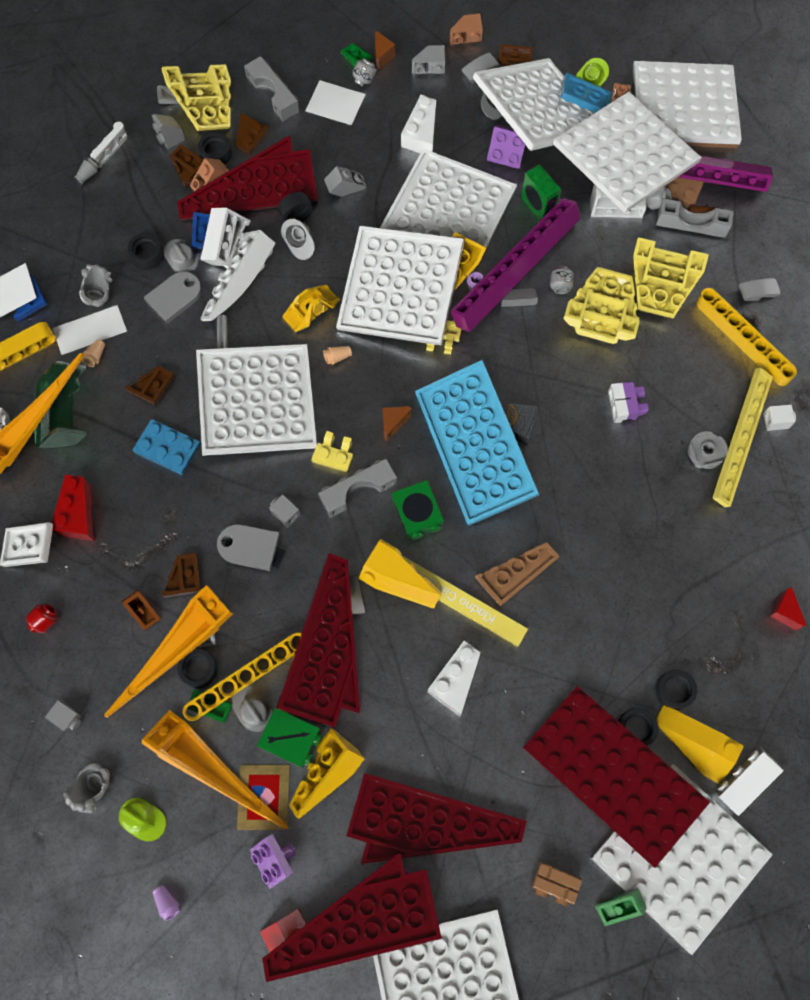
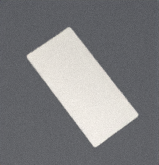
[53,305,127,355]

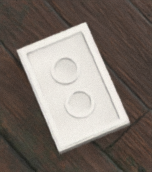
[0,522,53,567]

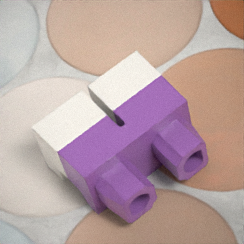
[608,382,649,423]

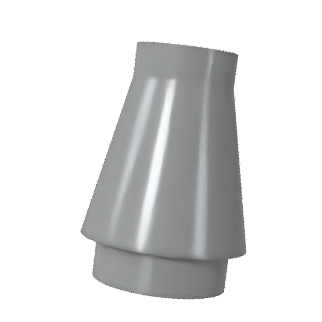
[74,157,99,184]

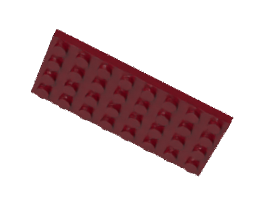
[523,686,710,868]

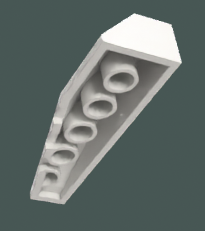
[200,230,275,321]

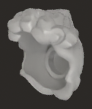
[79,264,113,307]
[63,762,110,813]

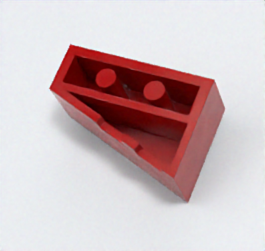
[52,475,95,541]

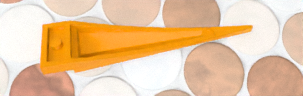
[0,353,84,474]
[104,585,233,717]
[142,710,288,829]

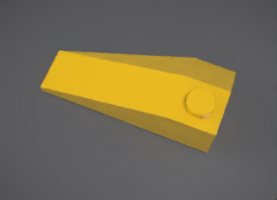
[452,232,487,290]

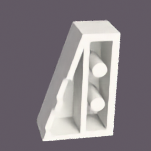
[401,95,436,153]
[590,184,646,218]
[201,208,250,266]
[427,641,481,717]
[717,746,784,816]

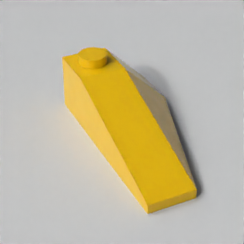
[359,539,442,609]
[656,705,744,784]
[289,728,365,819]

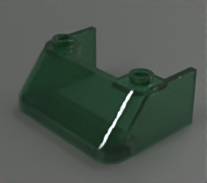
[35,360,87,449]

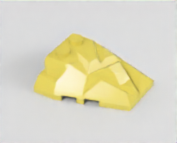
[161,64,231,131]
[633,237,709,319]
[563,267,640,344]

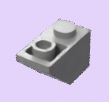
[412,45,445,74]
[151,114,185,149]
[324,166,367,197]

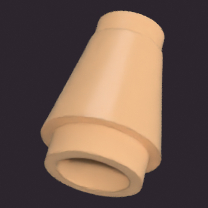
[82,339,105,367]
[323,346,352,365]

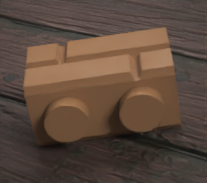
[531,861,582,907]

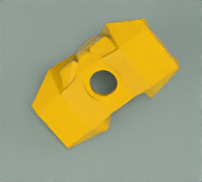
[282,284,340,332]

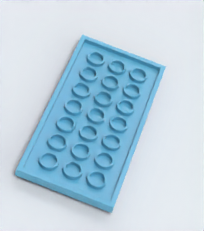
[415,360,540,526]

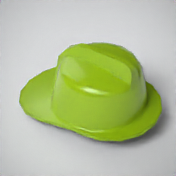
[576,57,609,87]
[119,798,166,842]

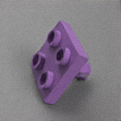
[487,125,526,169]
[250,834,296,889]

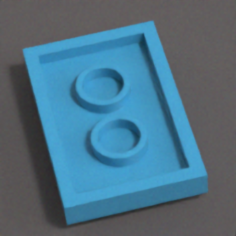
[561,72,612,113]
[132,419,201,476]

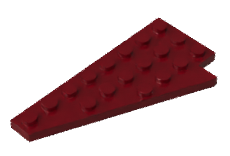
[177,136,318,221]
[276,553,360,728]
[346,773,527,864]
[262,853,442,982]

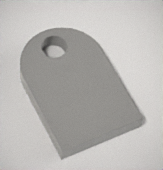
[143,272,202,324]
[217,525,280,571]

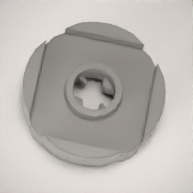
[688,431,728,469]

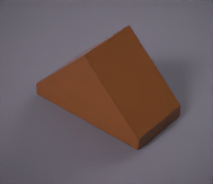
[375,32,395,70]
[382,406,412,441]
[121,590,161,631]

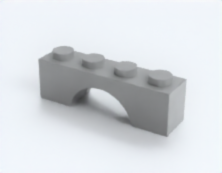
[244,56,299,122]
[656,198,734,238]
[318,459,397,518]

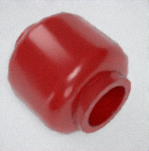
[26,603,57,633]

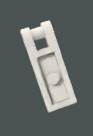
[90,122,128,168]

